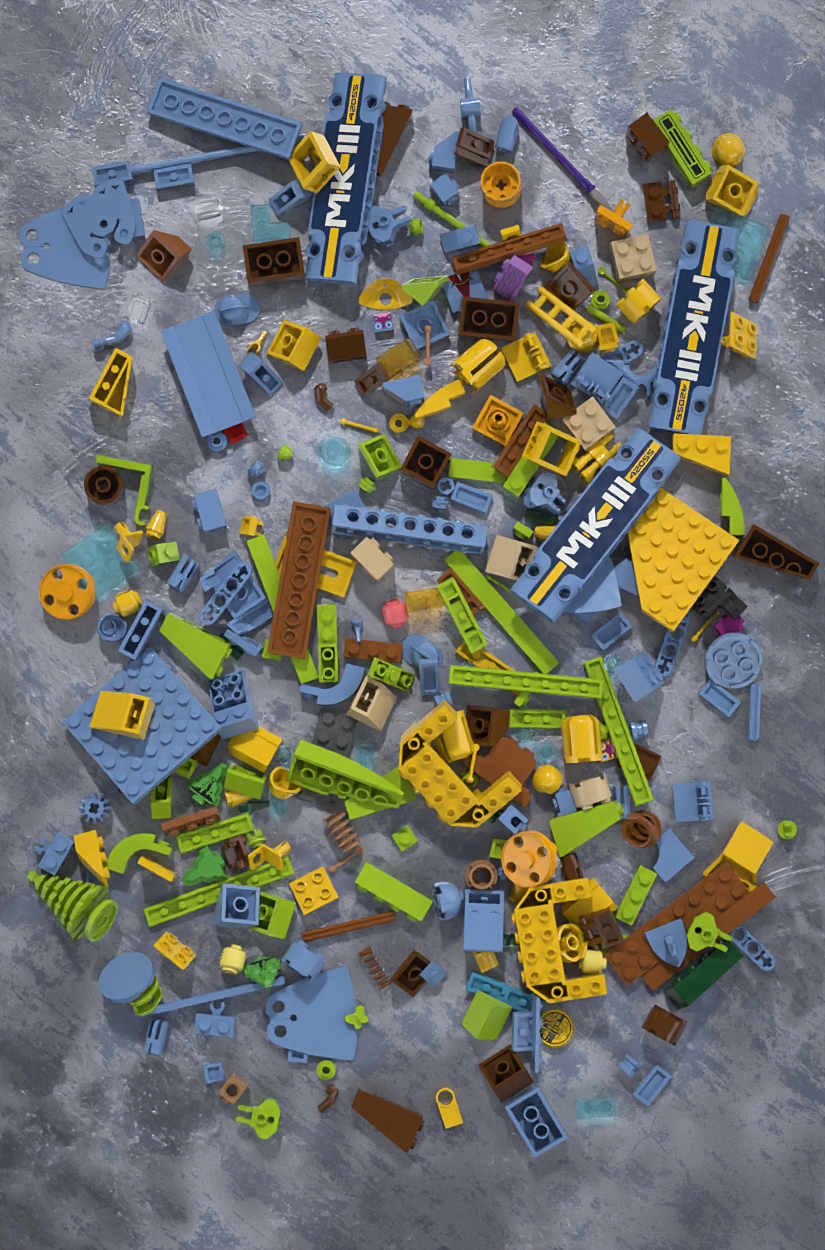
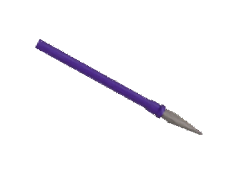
[512,107,614,212]

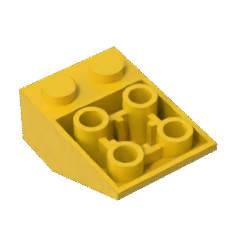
[89,691,155,740]

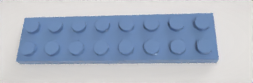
[147,77,303,160]

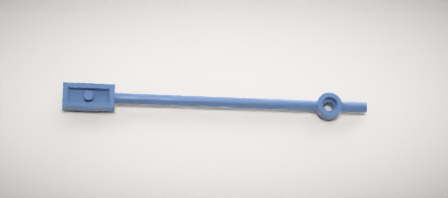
[92,132,317,187]

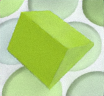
[402,275,449,306]
[358,434,402,481]
[223,764,268,799]
[461,990,512,1040]

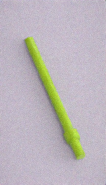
[413,191,506,263]

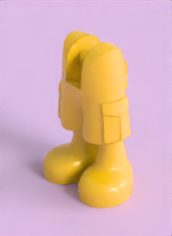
[571,432,622,486]

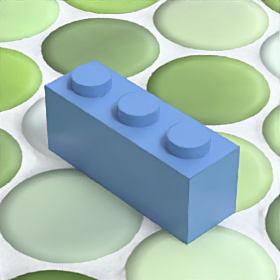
[118,600,164,661]

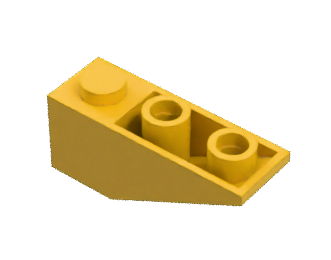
[73,830,110,887]

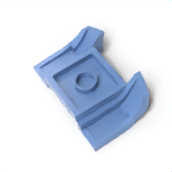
[200,551,274,635]

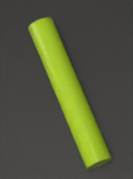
[586,304,627,334]

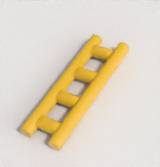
[525,286,598,349]

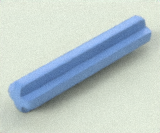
[748,684,761,741]

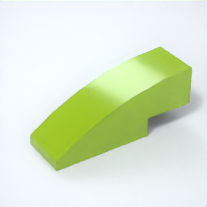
[720,478,745,537]

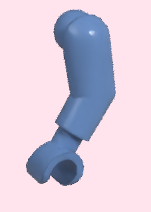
[92,321,132,351]

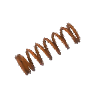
[358,946,392,990]

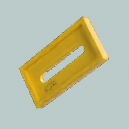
[275,535,357,598]

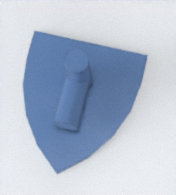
[645,918,687,967]

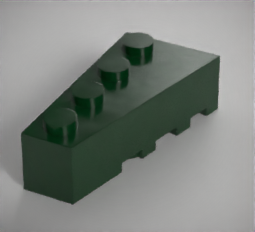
[664,939,744,1010]

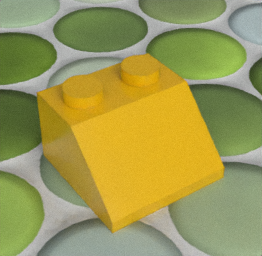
[266,320,321,371]

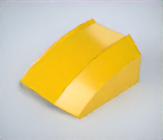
[706,165,759,217]
[228,727,283,773]
[561,878,618,933]

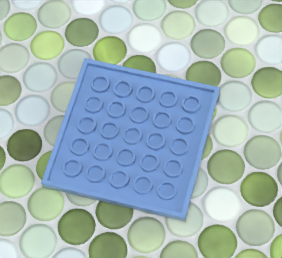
[62,647,223,805]

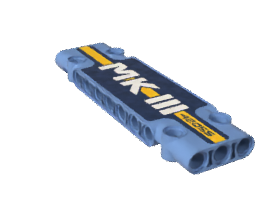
[305,73,387,284]
[648,219,740,435]
[509,428,681,623]

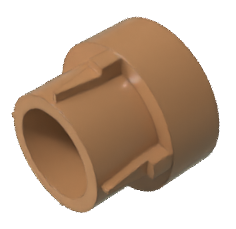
[465,860,498,890]

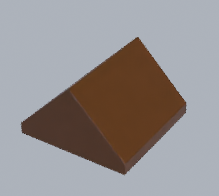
[539,373,577,420]
[390,948,431,997]

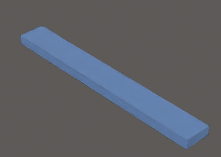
[132,975,286,1019]

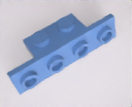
[511,992,543,1073]

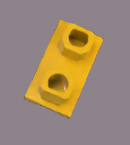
[472,951,499,973]

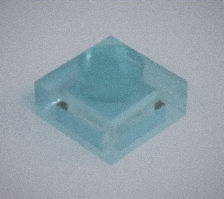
[533,739,560,765]

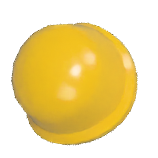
[712,133,745,166]
[540,242,571,273]
[566,321,599,353]
[269,767,301,800]

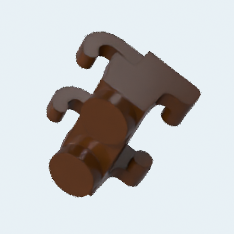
[220,835,254,871]

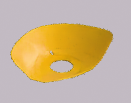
[358,278,413,310]

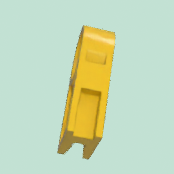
[436,1087,463,1129]

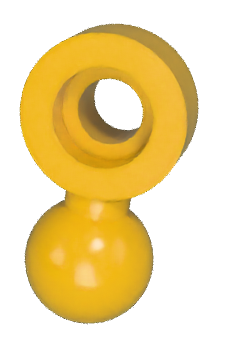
[389,413,425,433]

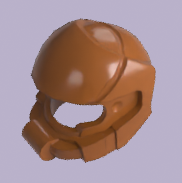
[621,809,662,848]

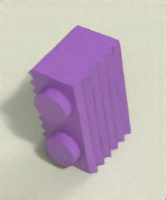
[493,255,533,302]

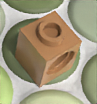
[219,1073,248,1105]

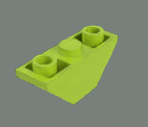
[368,657,415,692]

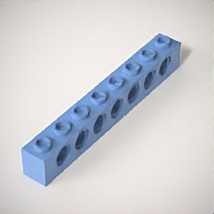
[331,504,487,555]

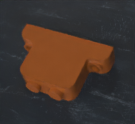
[462,736,536,808]

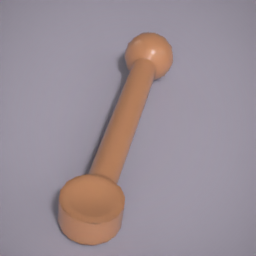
[424,325,432,365]
[329,847,363,873]

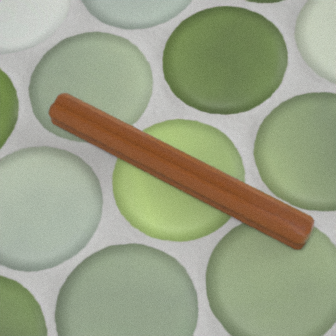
[749,214,790,303]
[302,911,396,942]

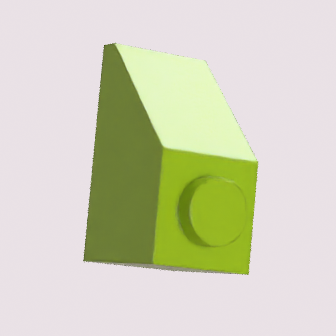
[151,775,173,819]

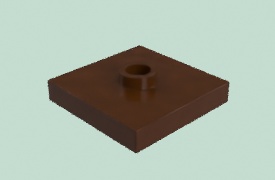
[544,262,595,311]

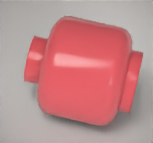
[382,599,409,628]

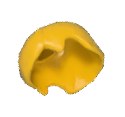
[532,764,563,794]

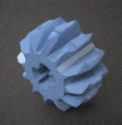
[78,792,112,825]

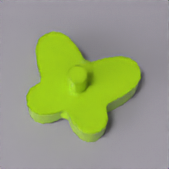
[344,1005,369,1029]

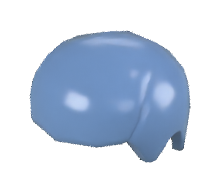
[97,613,127,642]

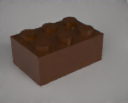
[243,237,305,287]
[457,296,520,341]

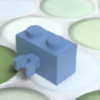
[34,832,75,876]
[194,1000,236,1037]

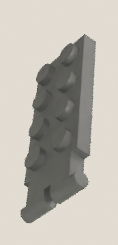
[296,706,358,809]

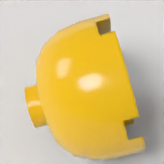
[557,923,588,963]

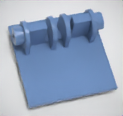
[571,352,623,404]
[672,781,714,822]

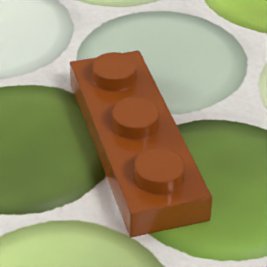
[343,638,403,663]
[161,806,221,836]

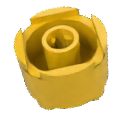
[616,279,661,324]

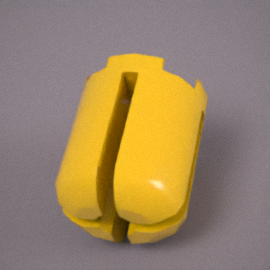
[450,339,505,393]
[433,710,474,763]
[561,715,603,763]

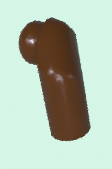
[314,383,334,412]
[317,1084,339,1114]

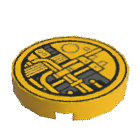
[539,1008,574,1047]

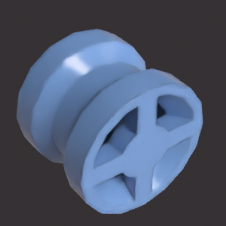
[434,691,455,709]
[630,720,648,741]
[617,1053,642,1077]

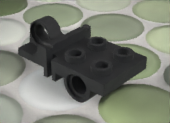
[692,576,748,621]

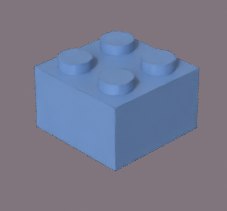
[614,651,664,702]

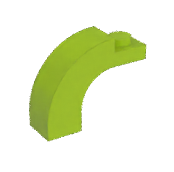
[105,833,173,874]

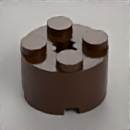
[84,465,124,506]
[641,1004,687,1046]

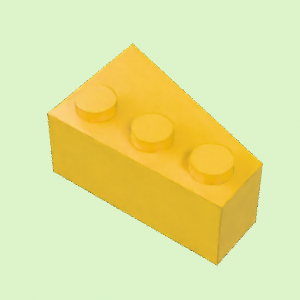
[88,348,132,418]
[671,434,731,477]

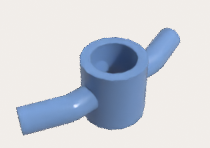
[460,78,481,133]

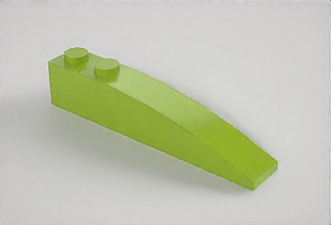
[286,740,404,809]

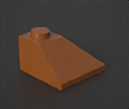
[136,230,192,282]

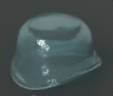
[318,436,351,469]

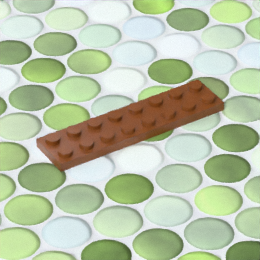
[267,501,331,659]
[603,862,750,986]

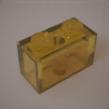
[375,338,423,379]
[404,588,445,613]

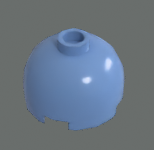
[432,882,464,921]

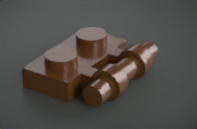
[643,180,681,223]
[579,907,624,951]

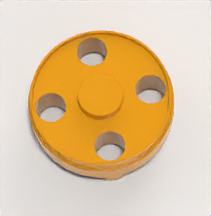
[39,564,96,620]
[501,830,557,888]

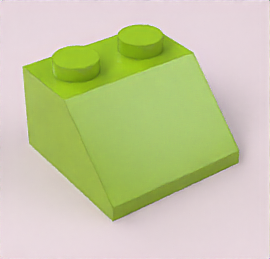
[247,891,296,939]

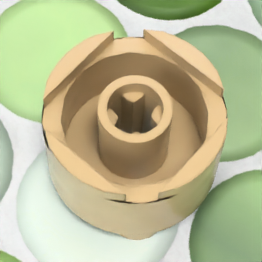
[569,773,612,810]

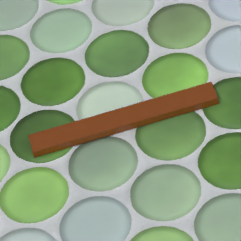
[641,882,776,990]

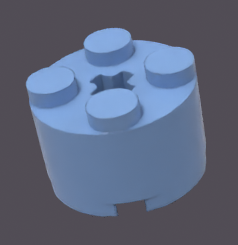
[280,940,325,983]

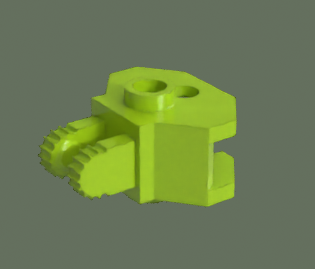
[686,912,733,952]
[129,976,163,1017]
[235,1098,281,1139]

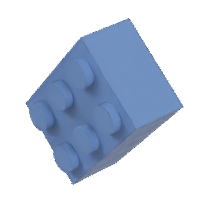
[504,1085,568,1158]

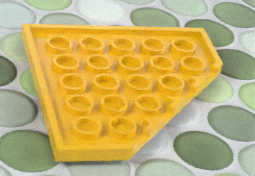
[627,487,739,632]

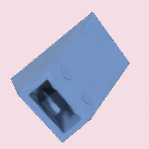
[208,669,259,739]
[463,889,504,952]

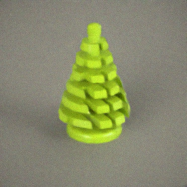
[27,871,118,942]

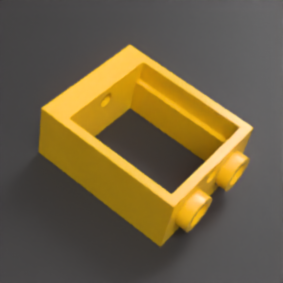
[289,130,341,193]
[521,421,582,476]

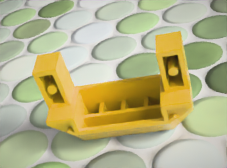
[399,700,522,828]
[512,877,608,1003]

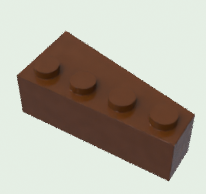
[733,524,820,580]

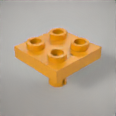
[594,199,633,238]
[472,395,524,447]

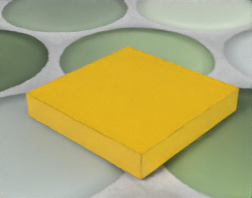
[721,821,774,875]
[137,856,177,882]

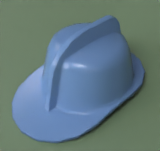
[215,293,260,326]
[401,634,443,670]

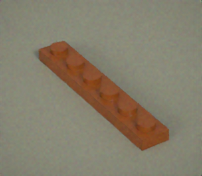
[452,223,567,275]

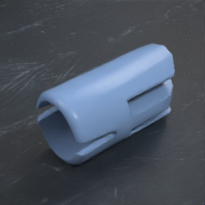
[495,115,519,153]
[551,348,586,385]
[167,554,200,592]
[610,785,631,820]
[143,1018,169,1056]

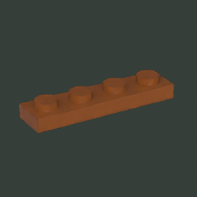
[492,404,547,478]

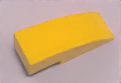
[411,379,466,422]

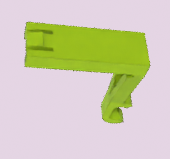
[96,455,153,526]

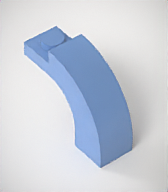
[300,663,365,705]

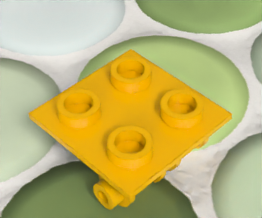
[721,311,757,359]
[501,332,552,382]
[289,866,339,916]
[153,931,196,970]

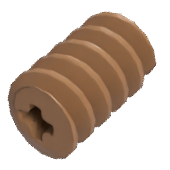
[323,811,361,853]

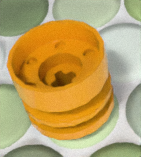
[481,161,522,208]

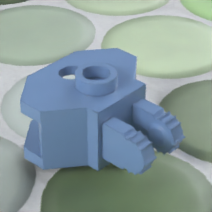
[369,206,411,247]
[522,472,567,516]

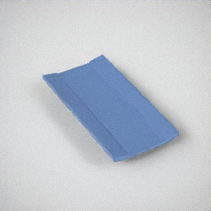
[161,310,256,438]

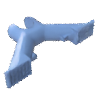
[605,359,657,400]

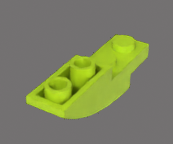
[317,604,338,683]

